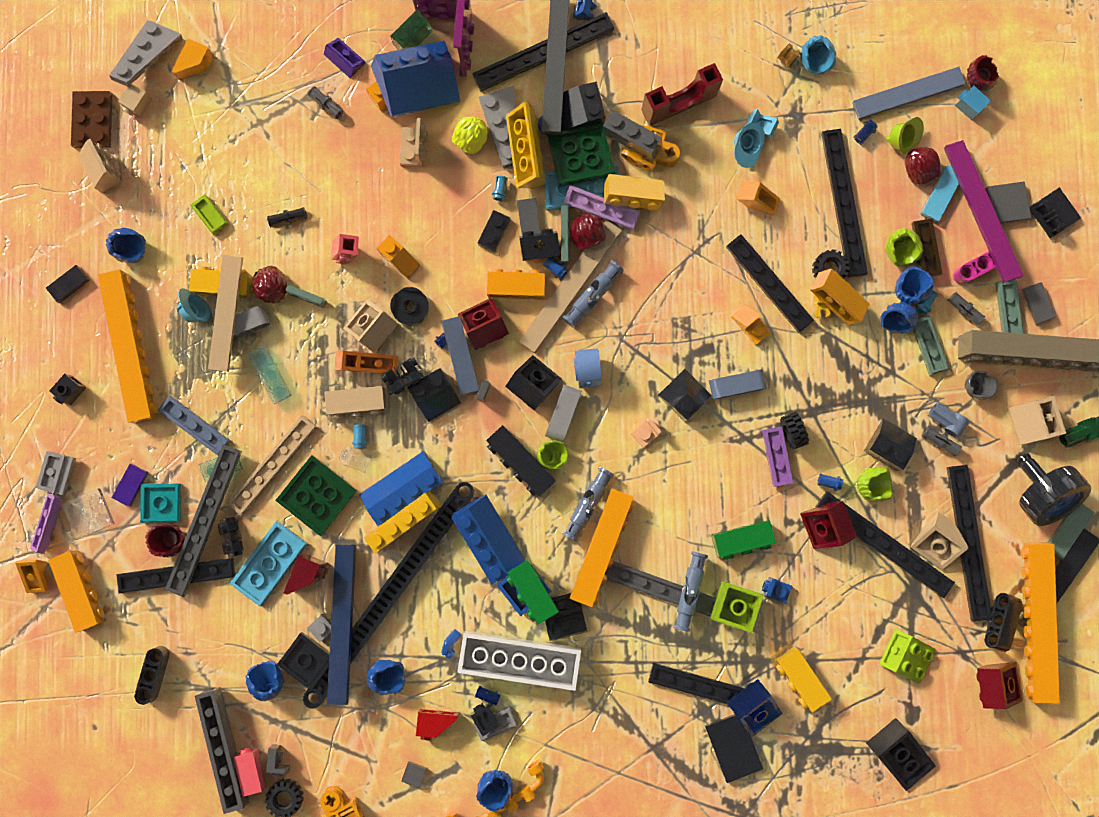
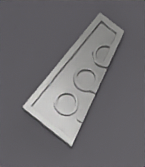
[109,20,183,87]
[479,85,516,168]

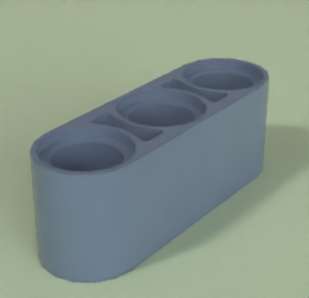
[709,369,767,400]

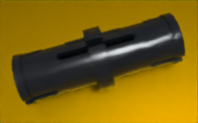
[267,207,307,228]

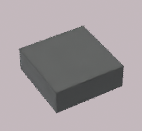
[476,380,491,402]
[401,761,427,788]

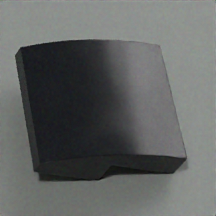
[545,593,587,641]

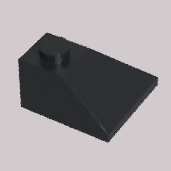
[658,369,712,422]

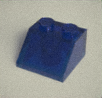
[727,679,783,737]

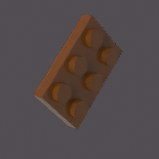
[71,91,112,148]

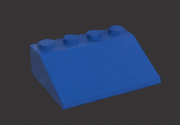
[371,41,460,118]

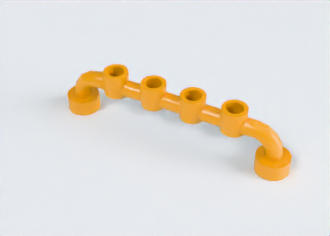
[446,760,544,817]

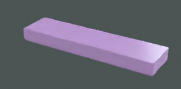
[563,185,640,230]

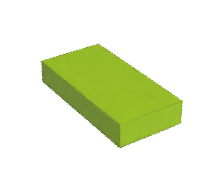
[190,194,229,235]

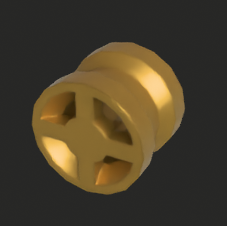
[777,43,801,68]

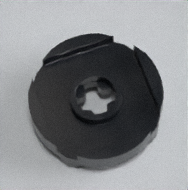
[390,287,429,326]

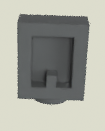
[266,744,290,776]

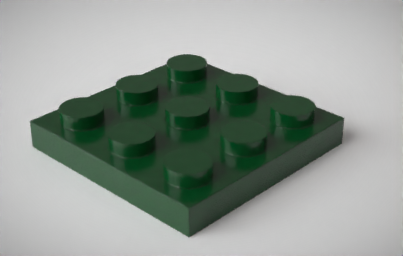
[547,123,615,187]
[275,455,358,536]

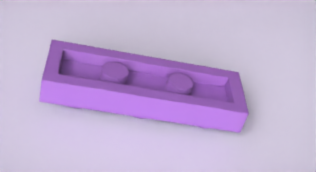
[762,426,793,487]
[30,493,62,554]

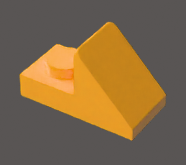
[731,304,771,345]
[15,559,48,593]

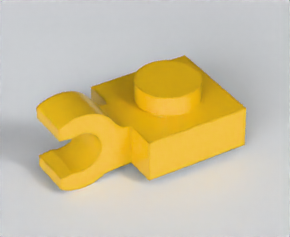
[813,294,830,318]

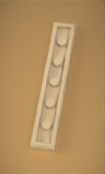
[208,255,244,372]
[227,415,317,516]

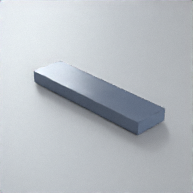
[441,316,479,395]
[157,395,231,456]

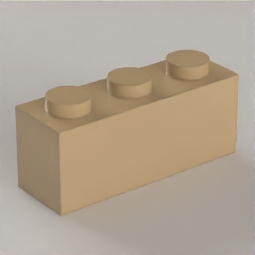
[324,386,387,419]

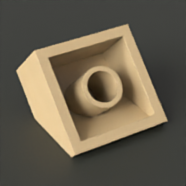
[343,300,398,353]

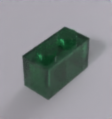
[390,10,432,50]

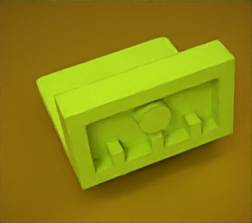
[879,629,936,684]

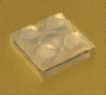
[62,488,115,540]

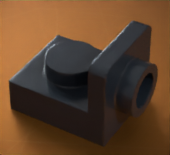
[471,703,500,737]

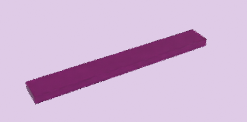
[944,140,1024,284]

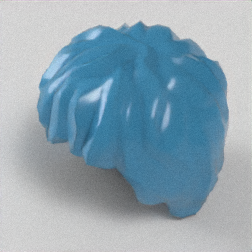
[800,35,836,75]

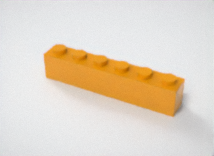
[569,489,635,607]

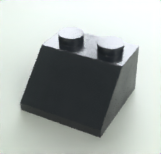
[505,355,562,411]
[407,368,461,422]
[864,418,917,471]

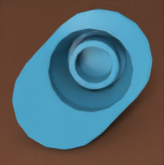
[734,123,765,168]
[177,288,211,323]

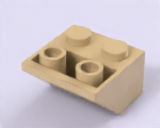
[78,139,122,193]
[1008,396,1066,445]

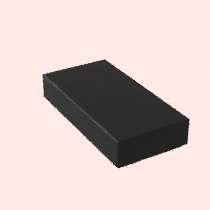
[46,265,90,304]

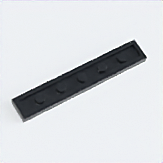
[726,234,814,333]
[1018,529,1099,627]
[116,558,236,594]
[648,662,767,714]

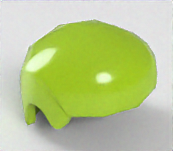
[537,440,569,470]

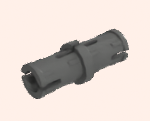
[307,86,343,119]
[947,292,985,326]
[921,426,962,456]

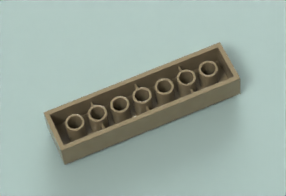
[958,330,1099,372]

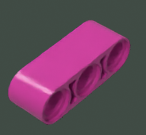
[953,251,996,284]

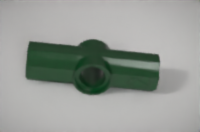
[1059,416,1099,448]

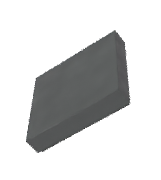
[985,181,1031,223]

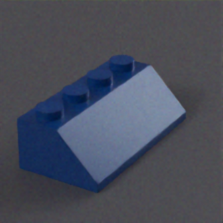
[359,451,445,526]
[452,494,526,584]

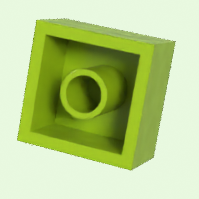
[710,581,764,633]

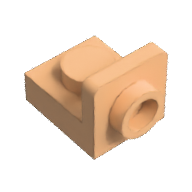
[631,418,662,448]

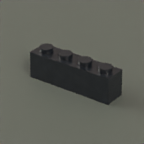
[486,425,556,497]

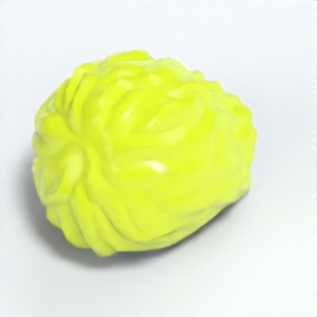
[452,116,488,154]

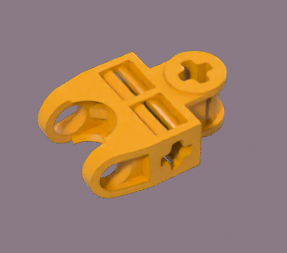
[621,125,680,172]
[320,786,365,817]

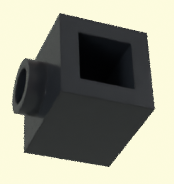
[49,373,86,405]

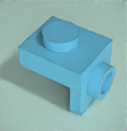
[747,109,779,139]

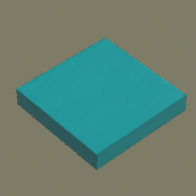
[140,483,181,523]

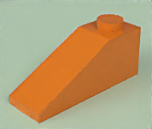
[335,351,398,375]

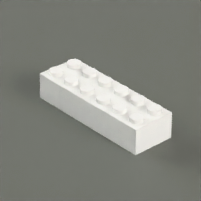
[457,630,581,691]

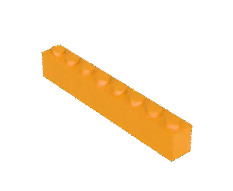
[97,269,158,424]
[1021,542,1060,704]

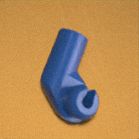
[441,629,461,659]

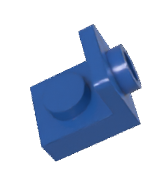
[762,577,792,604]

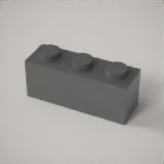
[603,110,663,162]

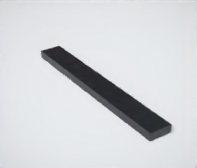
[472,12,614,92]
[821,128,868,278]
[946,464,991,621]
[815,491,955,598]

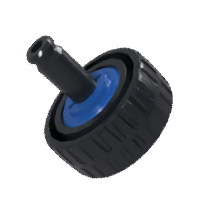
[1017,453,1091,526]

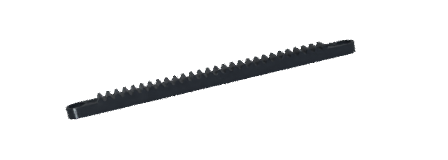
[303,482,475,709]

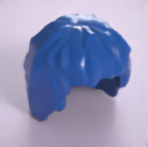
[105,227,146,263]
[895,266,935,305]
[880,302,918,334]
[367,660,406,695]
[246,661,284,701]
[476,770,513,811]

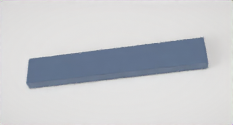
[852,67,966,120]

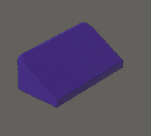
[324,38,365,78]

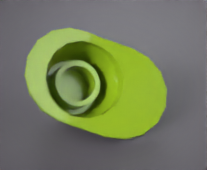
[886,117,924,154]

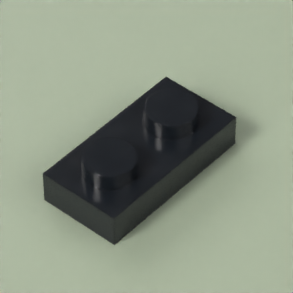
[477,210,511,253]

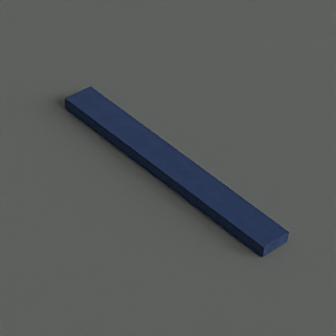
[327,545,356,705]

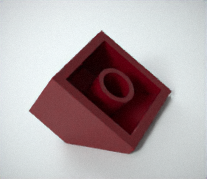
[458,298,509,350]
[800,501,857,549]
[283,554,329,595]
[976,662,1023,709]

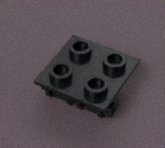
[1029,187,1081,238]
[381,358,424,395]
[218,517,244,558]

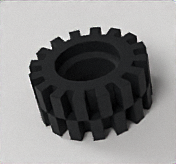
[812,249,850,279]
[780,412,809,449]
[265,779,304,817]

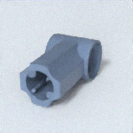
[927,402,970,438]

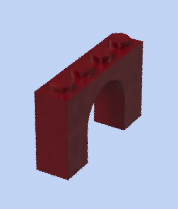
[641,63,723,126]

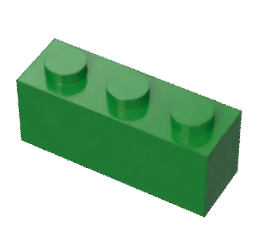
[711,520,776,560]
[506,559,559,624]

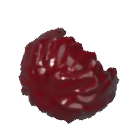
[967,55,999,91]
[905,147,940,184]
[570,214,606,250]
[253,265,287,304]
[145,523,185,558]

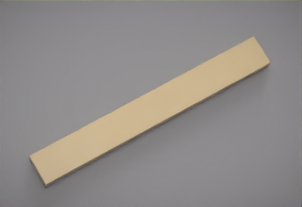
[519,220,622,353]

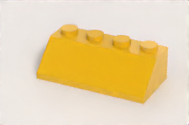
[506,102,545,189]

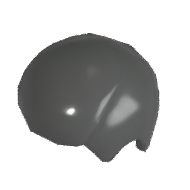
[964,371,997,400]

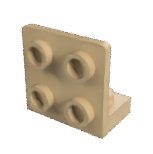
[399,118,428,167]

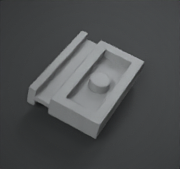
[36,451,76,495]

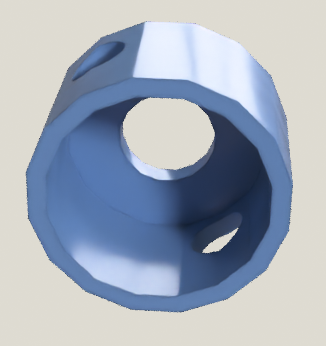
[574,348,602,389]

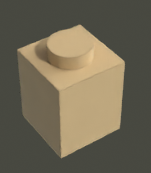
[118,84,152,117]

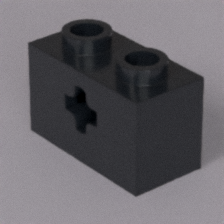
[519,228,560,261]

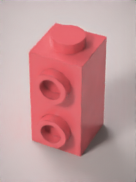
[331,234,359,264]
[233,747,267,797]

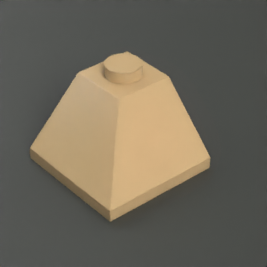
[911,512,968,570]

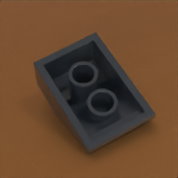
[542,81,606,131]
[866,718,936,791]

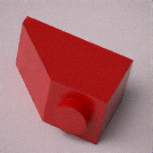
[416,709,459,741]

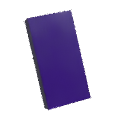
[111,464,149,507]

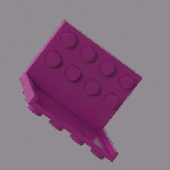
[413,0,474,77]

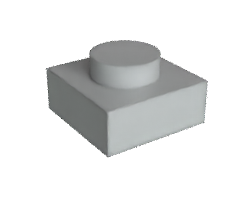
[307,614,331,642]

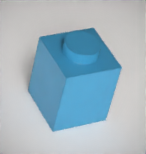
[955,86,991,120]

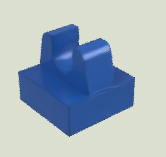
[573,0,597,20]

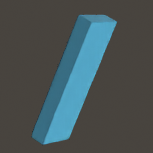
[920,164,959,223]

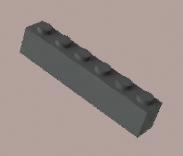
[195,687,249,814]

